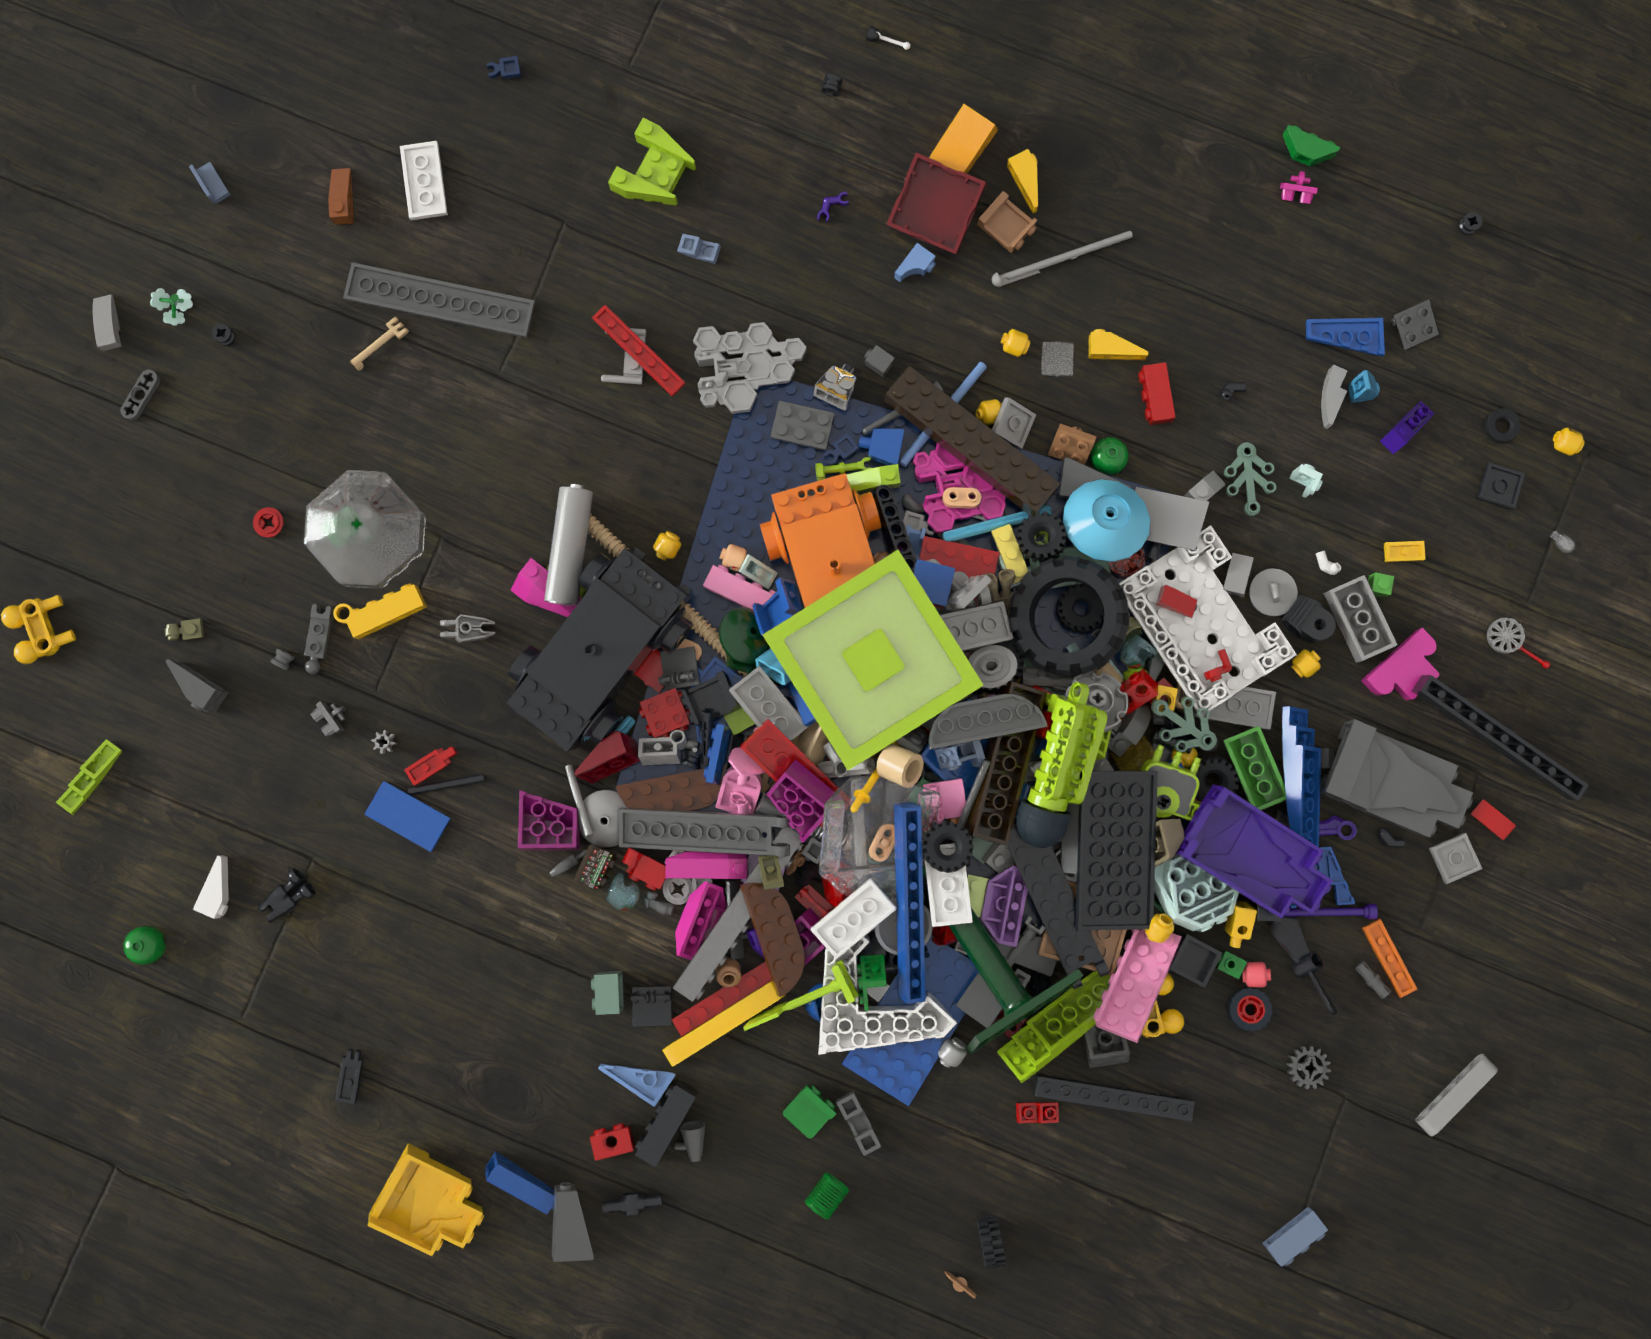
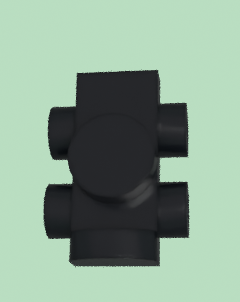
[793,861,819,888]

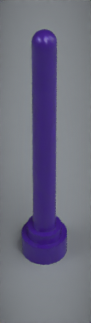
[1286,904,1378,919]

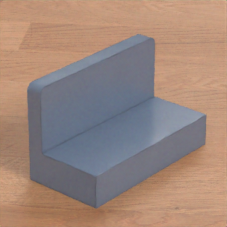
[189,162,231,204]

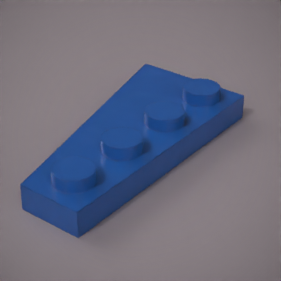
[1305,318,1385,357]

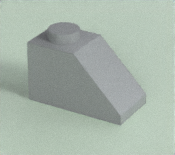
[1184,470,1226,501]

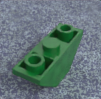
[1282,125,1340,166]

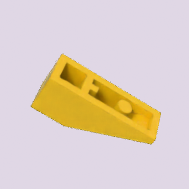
[1007,149,1038,214]
[1089,329,1148,360]

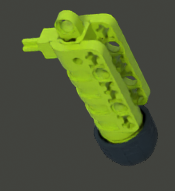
[1016,682,1107,848]

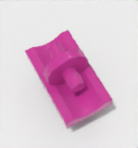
[1280,171,1318,204]

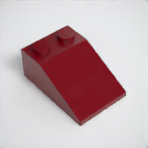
[574,731,640,784]

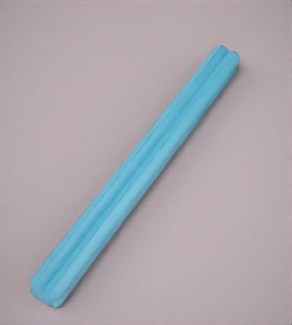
[942,505,1052,542]

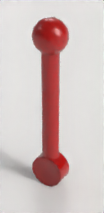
[1514,642,1550,669]

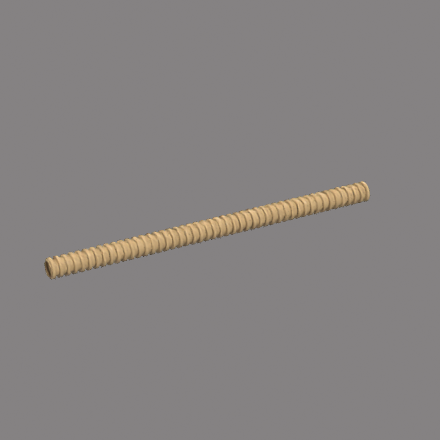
[588,513,774,683]

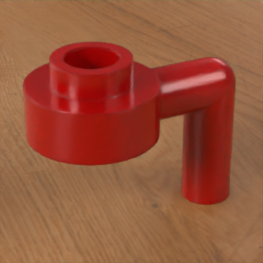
[1204,649,1232,682]

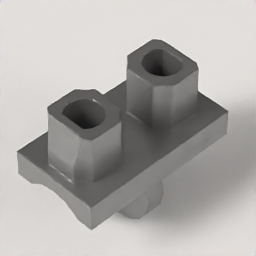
[310,701,346,737]

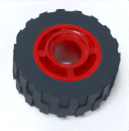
[1227,987,1273,1031]

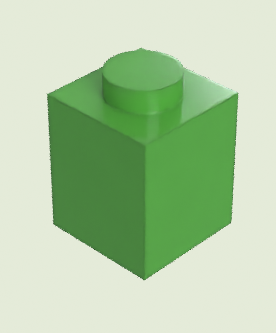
[1368,572,1394,598]

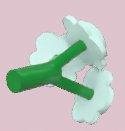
[150,288,193,326]

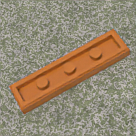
[1362,919,1417,998]

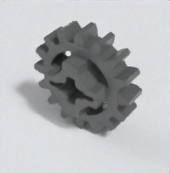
[1286,1045,1331,1089]

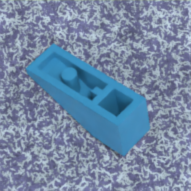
[1347,370,1380,403]

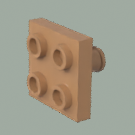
[1048,424,1096,465]

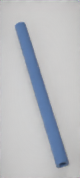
[898,362,987,467]

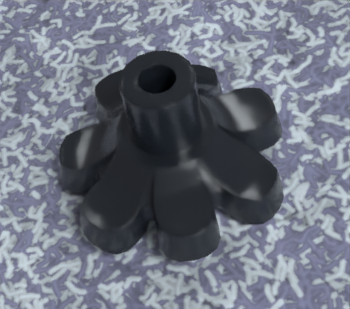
[1028,971,1050,996]

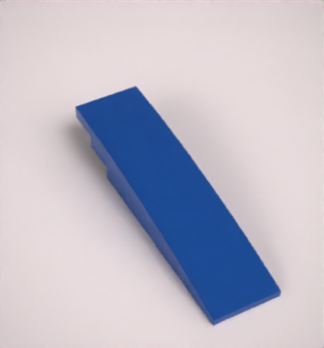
[1282,706,1321,865]

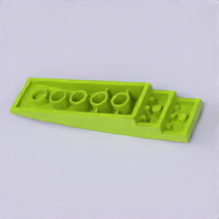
[997,955,1121,1083]

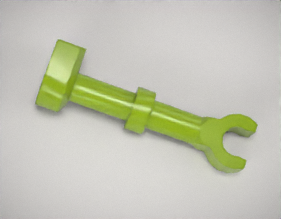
[815,457,872,481]

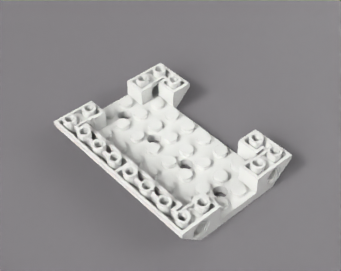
[1119,526,1297,716]

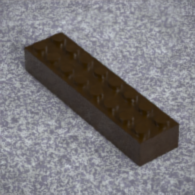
[964,681,1047,846]

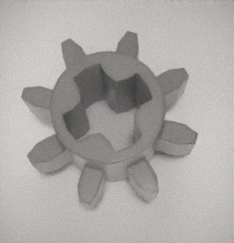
[371,730,397,754]

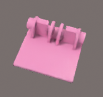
[923,778,966,824]

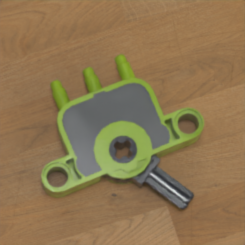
[1140,745,1201,821]

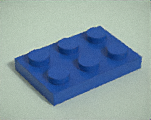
[704,724,731,785]

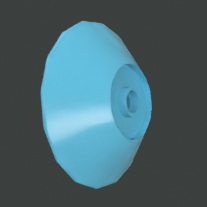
[1063,479,1150,562]

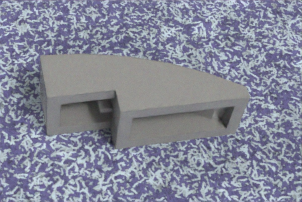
[93,294,122,351]
[1321,365,1347,429]

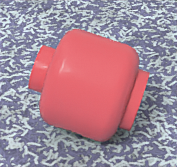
[1242,962,1271,987]

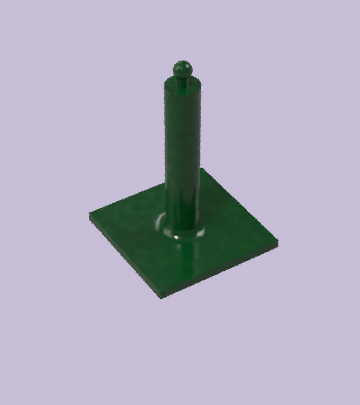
[923,867,1083,1054]

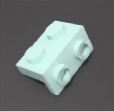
[1289,464,1323,498]

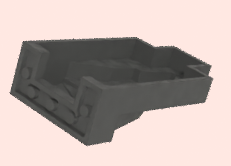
[1320,719,1473,838]

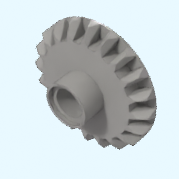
[968,645,1018,690]

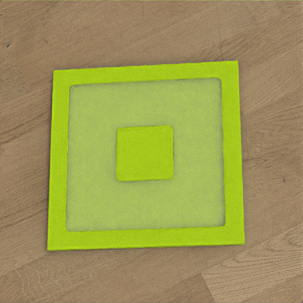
[763,550,983,771]

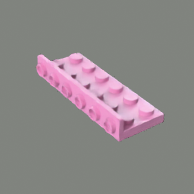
[1093,929,1182,1043]

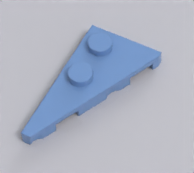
[598,1063,676,1107]

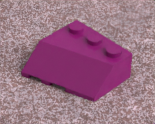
[766,759,841,843]
[518,790,580,851]

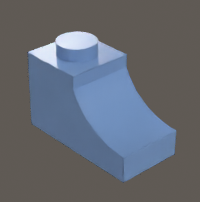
[894,243,936,282]

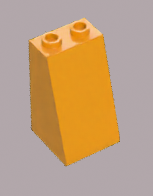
[929,104,998,174]

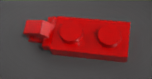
[404,746,458,786]

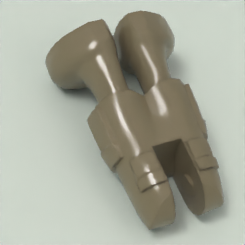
[983,569,1016,618]

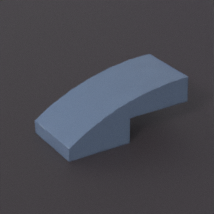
[677,234,721,264]

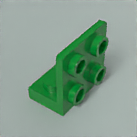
[857,954,887,1012]

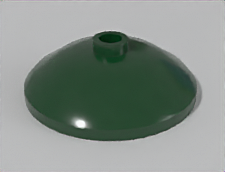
[719,607,770,664]

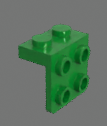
[783,1084,837,1139]

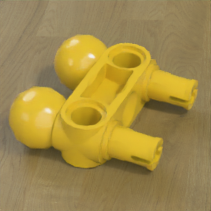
[1,595,76,664]
[1141,973,1184,1038]

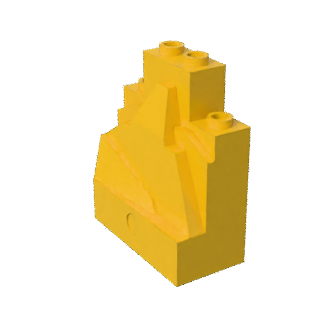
[368,1143,484,1256]

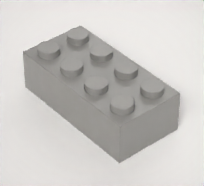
[1323,575,1397,663]

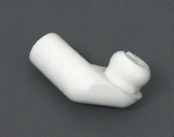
[1316,551,1341,575]

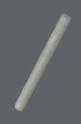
[565,765,593,837]

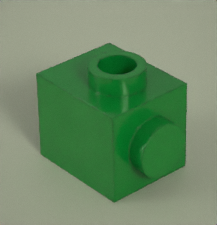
[1215,950,1247,979]

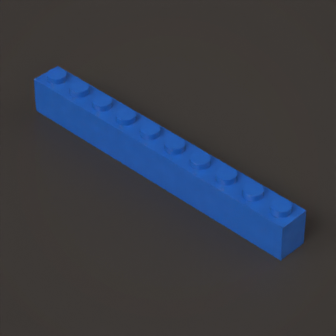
[894,802,925,1004]

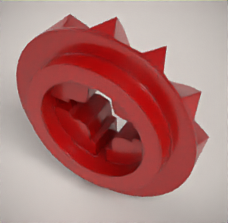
[253,507,284,538]

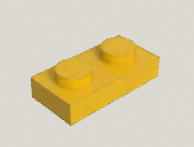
[1384,541,1425,562]

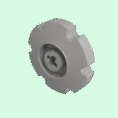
[1065,671,1128,732]

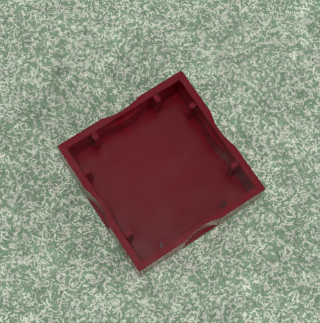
[886,153,987,255]

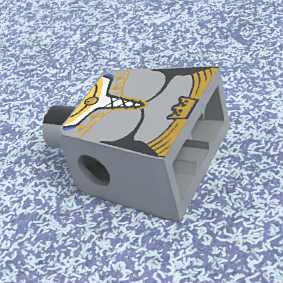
[813,364,856,411]

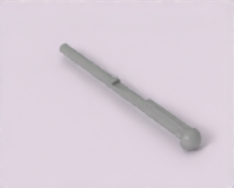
[992,231,1133,287]

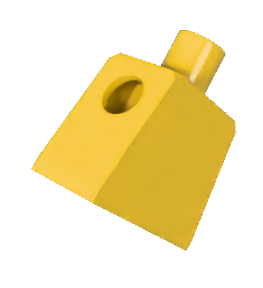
[1225,901,1257,948]

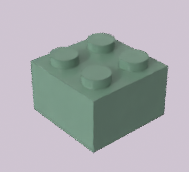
[591,971,624,1015]

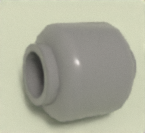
[938,1037,967,1068]

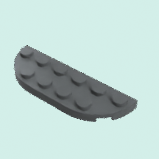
[929,694,1048,750]

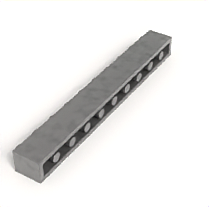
[673,827,805,1002]

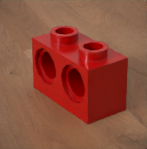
[1119,669,1158,715]

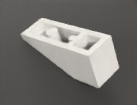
[193,855,229,919]

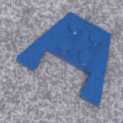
[1290,847,1355,908]

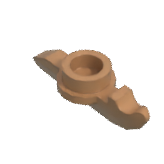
[786,842,807,875]
[944,1271,977,1299]

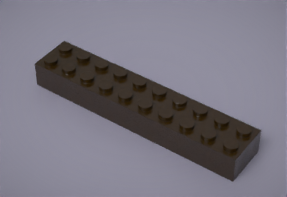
[884,366,1060,516]

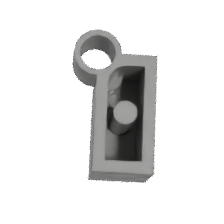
[638,730,688,765]

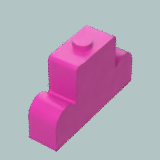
[1361,628,1439,701]

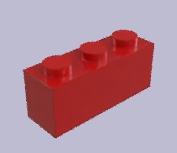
[1138,362,1175,425]

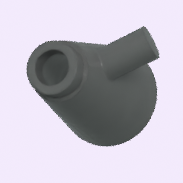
[675,1120,706,1162]

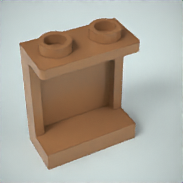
[977,191,1037,253]

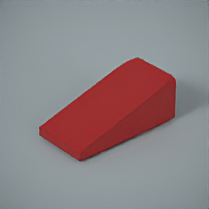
[1156,585,1197,618]

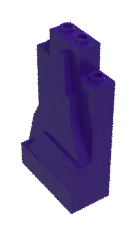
[1175,784,1333,919]

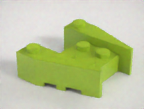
[608,118,696,206]

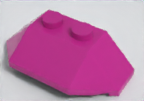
[675,881,727,960]

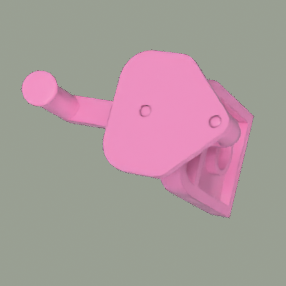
[715,727,765,814]

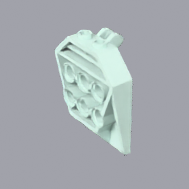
[1154,854,1239,932]

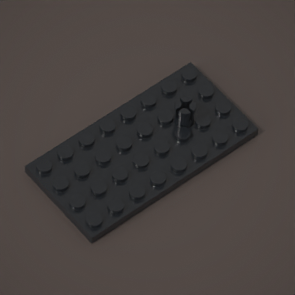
[1075,771,1158,930]

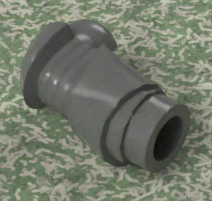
[644,891,675,916]

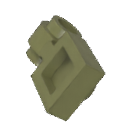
[164,618,204,641]

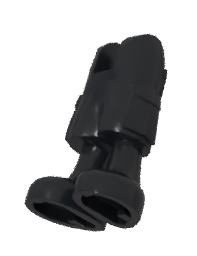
[258,868,316,923]

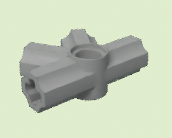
[817,742,875,778]

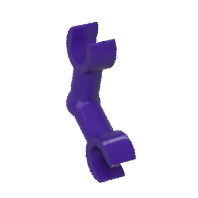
[817,192,849,223]

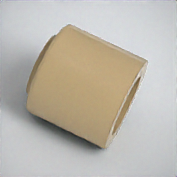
[876,744,924,788]

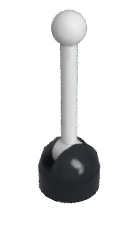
[866,25,910,50]

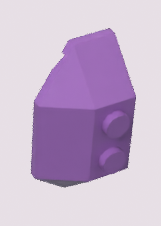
[980,866,1028,947]

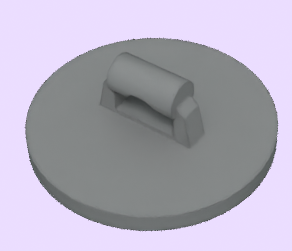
[1249,569,1298,616]

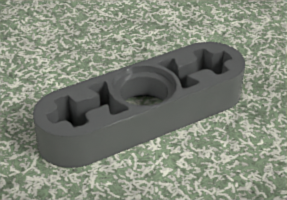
[121,370,160,421]

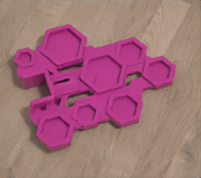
[913,443,1006,534]

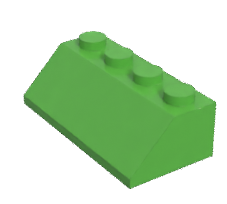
[1223,726,1286,810]

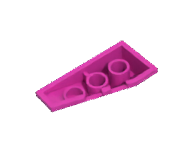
[511,558,582,617]
[665,851,747,879]

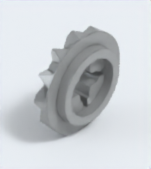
[663,878,693,905]

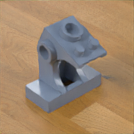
[935,740,985,771]

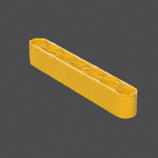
[662,981,787,1067]

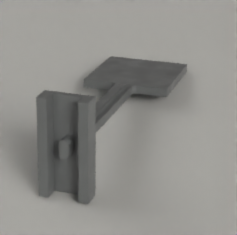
[956,916,1045,1028]

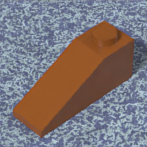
[328,168,354,225]

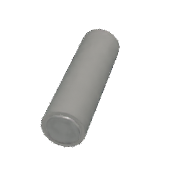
[544,484,593,606]

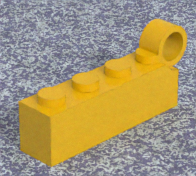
[333,584,427,639]

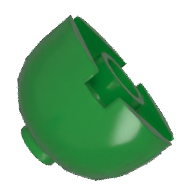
[1090,437,1128,476]
[123,926,166,965]

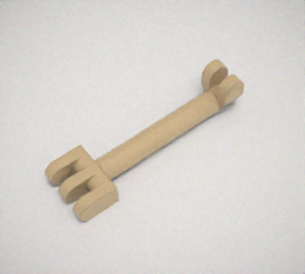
[350,317,409,371]

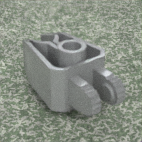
[440,614,495,643]

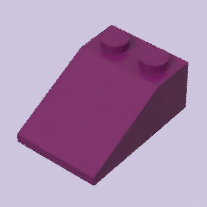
[795,908,825,966]

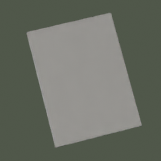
[1135,487,1209,550]

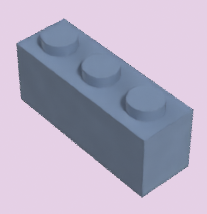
[1262,1207,1328,1267]

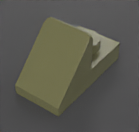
[758,855,784,890]

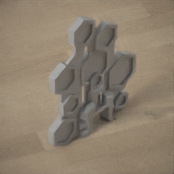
[693,322,807,414]

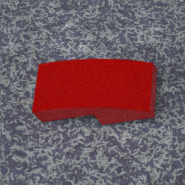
[1471,799,1516,841]
[1016,1102,1059,1124]

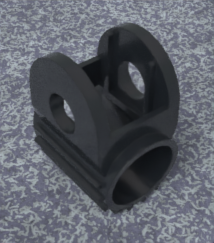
[1282,595,1336,643]

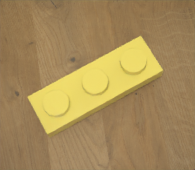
[991,524,1028,585]

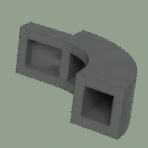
[1108,702,1151,757]

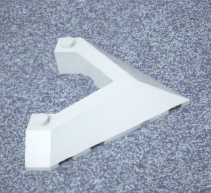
[818,934,957,1055]

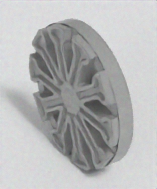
[1487,617,1525,654]

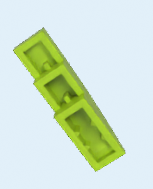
[56,739,122,815]

